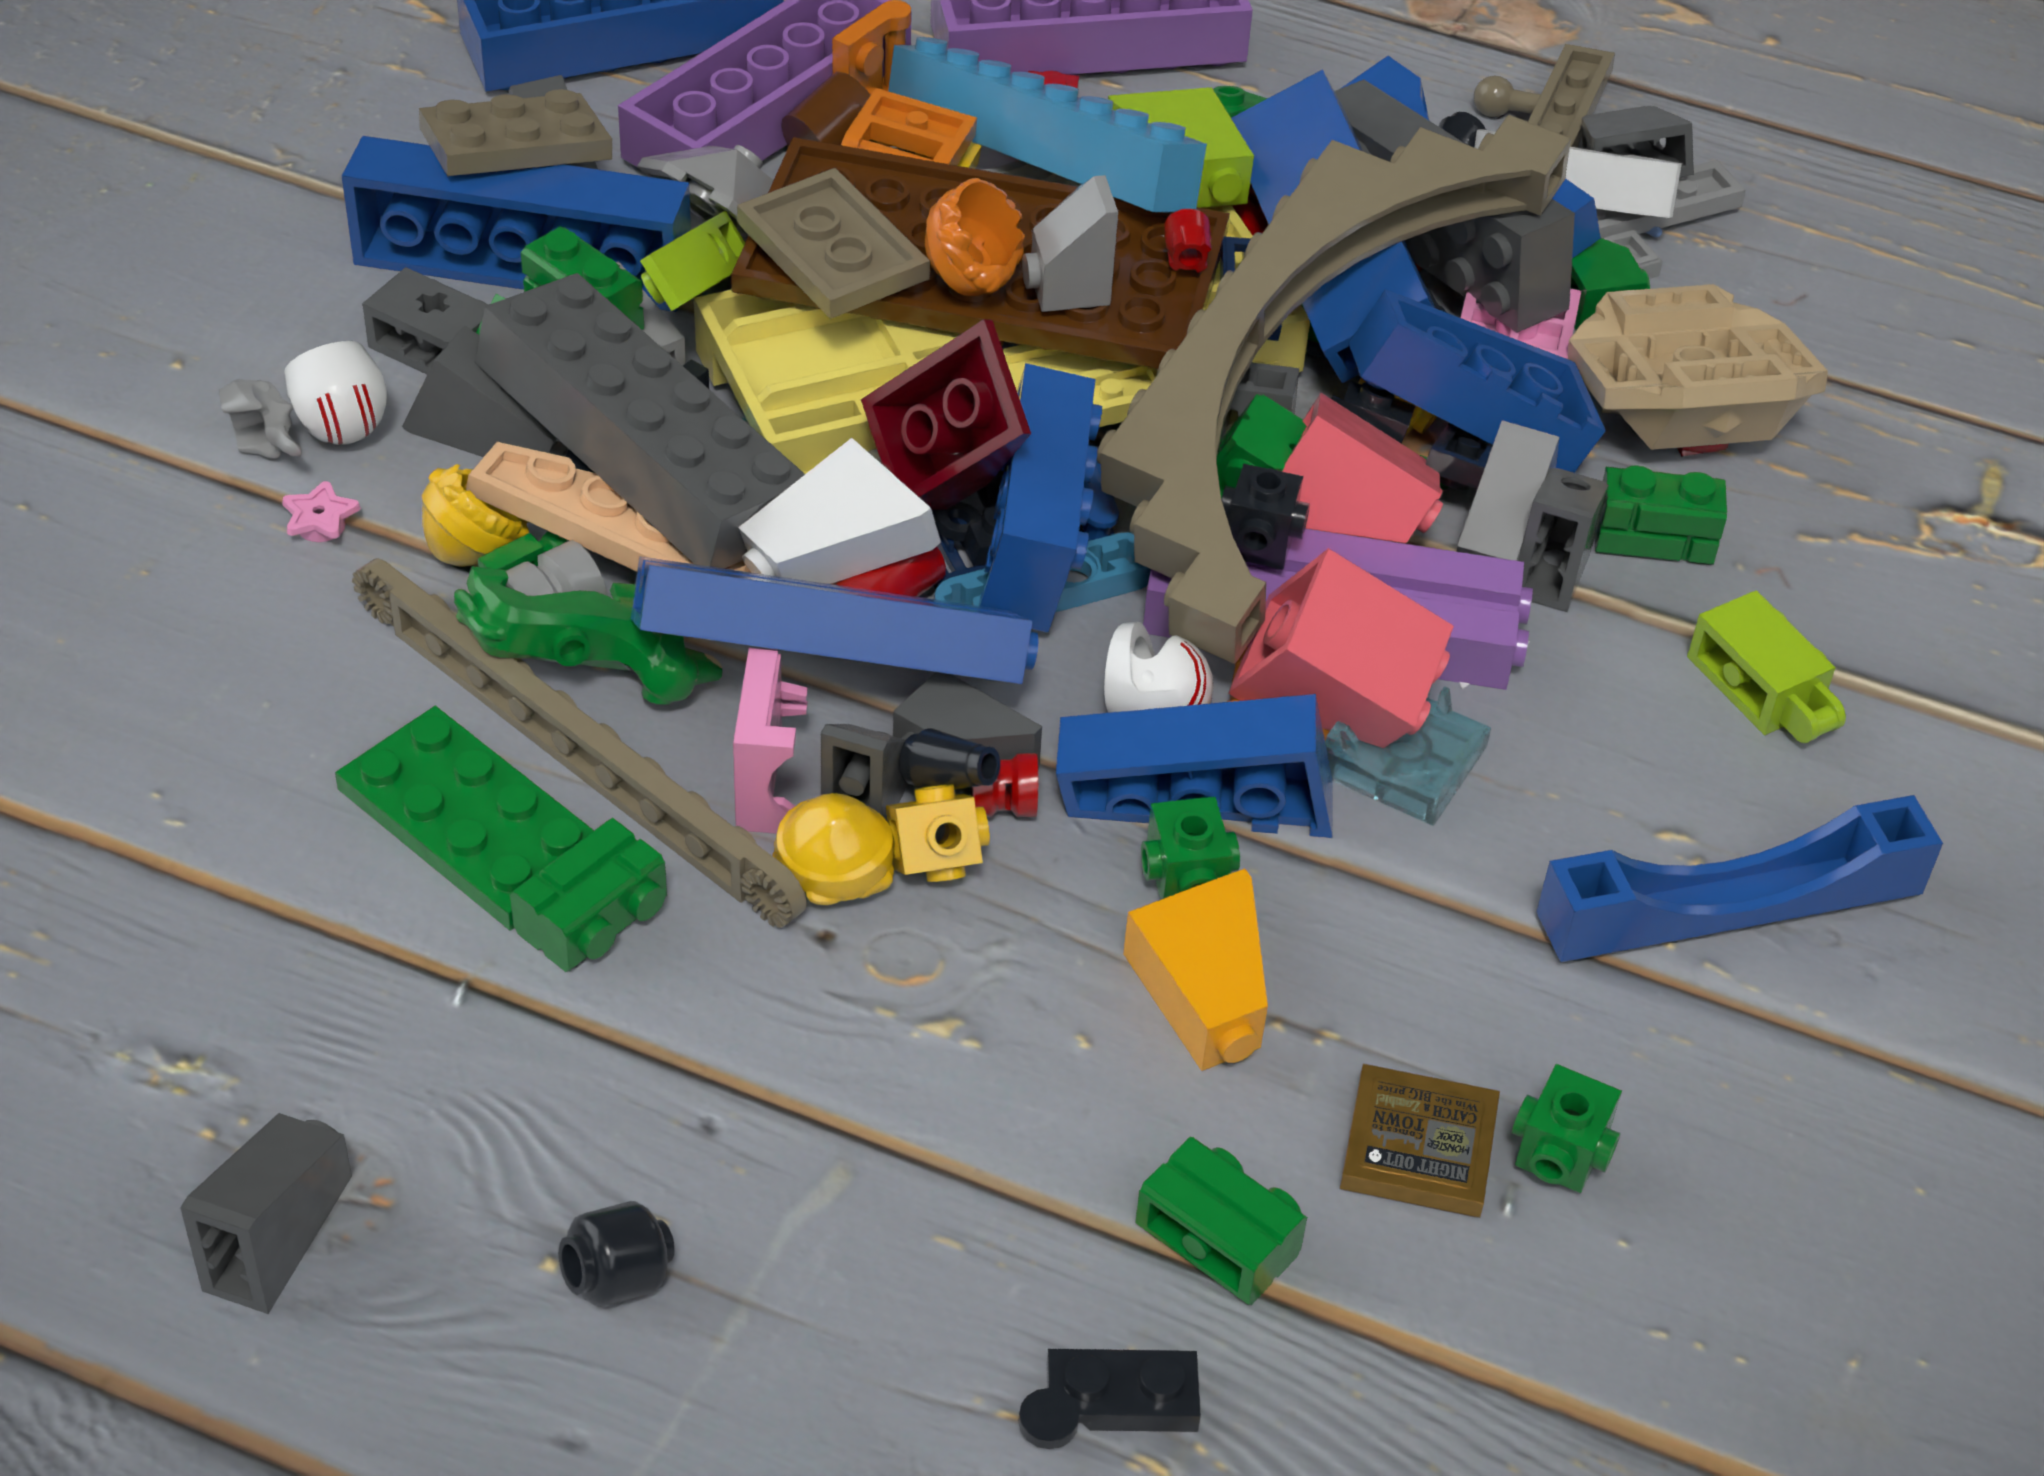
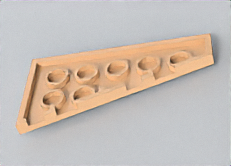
[466,442,834,585]

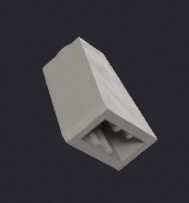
[1457,421,1559,561]

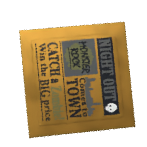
[1340,1063,1500,1218]

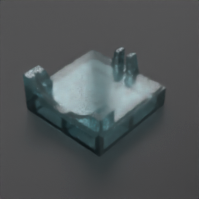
[1325,685,1491,826]

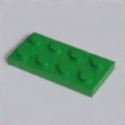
[335,705,594,931]

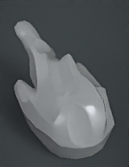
[219,379,302,458]

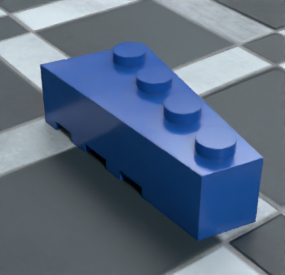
[1349,289,1606,473]
[979,363,1102,632]
[1056,694,1333,838]

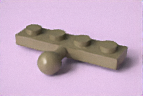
[1474,44,1615,148]

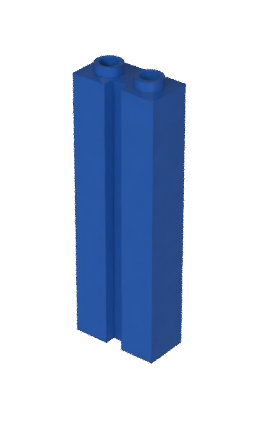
[1231,69,1436,383]
[631,556,1039,684]

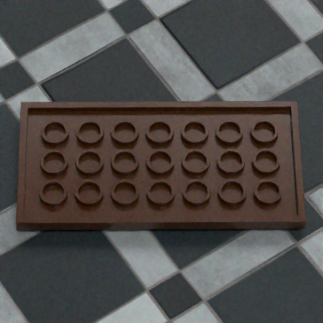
[731,137,1230,370]

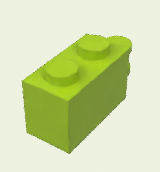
[1687,590,1846,743]

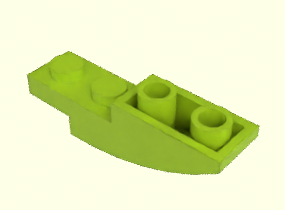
[640,211,745,311]

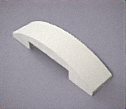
[1474,129,1682,218]

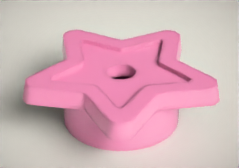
[282,481,361,542]

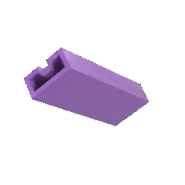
[1143,529,1533,690]

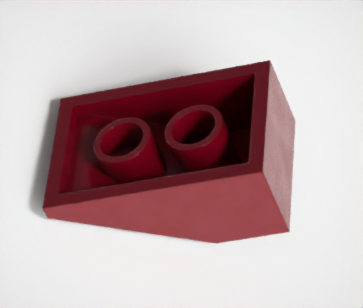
[861,319,1031,510]

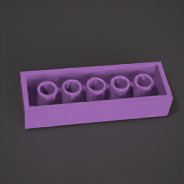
[618,0,912,167]
[930,0,1253,75]

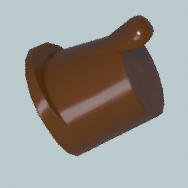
[781,72,890,147]

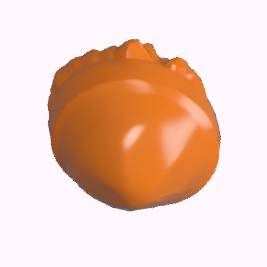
[925,178,1025,296]

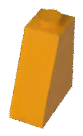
[1123,868,1268,1071]

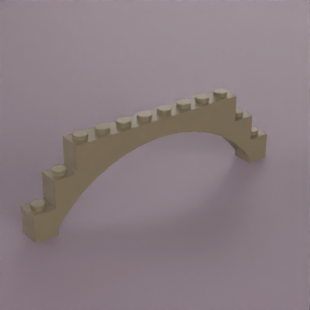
[1097,114,1571,664]

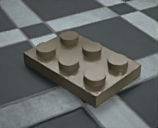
[419,89,612,176]
[737,168,930,319]

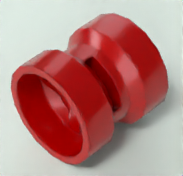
[971,753,1038,817]

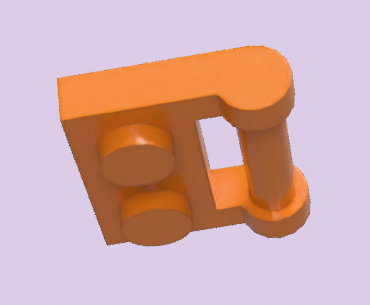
[832,0,911,95]
[841,88,977,165]

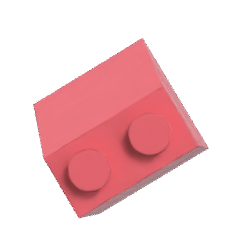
[1282,393,1443,543]
[1228,548,1454,748]

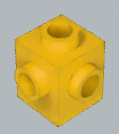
[885,784,990,882]

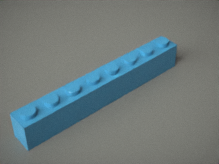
[888,37,1207,212]

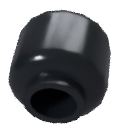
[558,1201,674,1307]

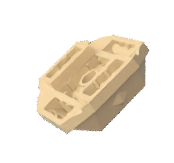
[1567,284,1828,450]

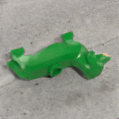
[454,566,723,705]

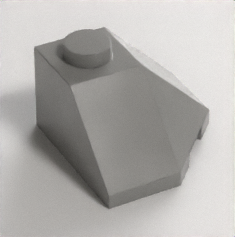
[637,145,773,238]
[1022,175,1118,312]

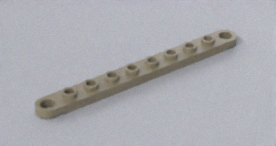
[352,558,807,928]

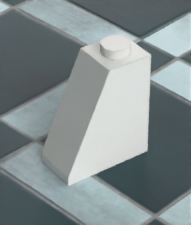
[738,438,941,584]

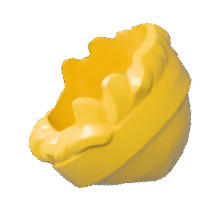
[421,464,529,566]
[772,793,895,905]

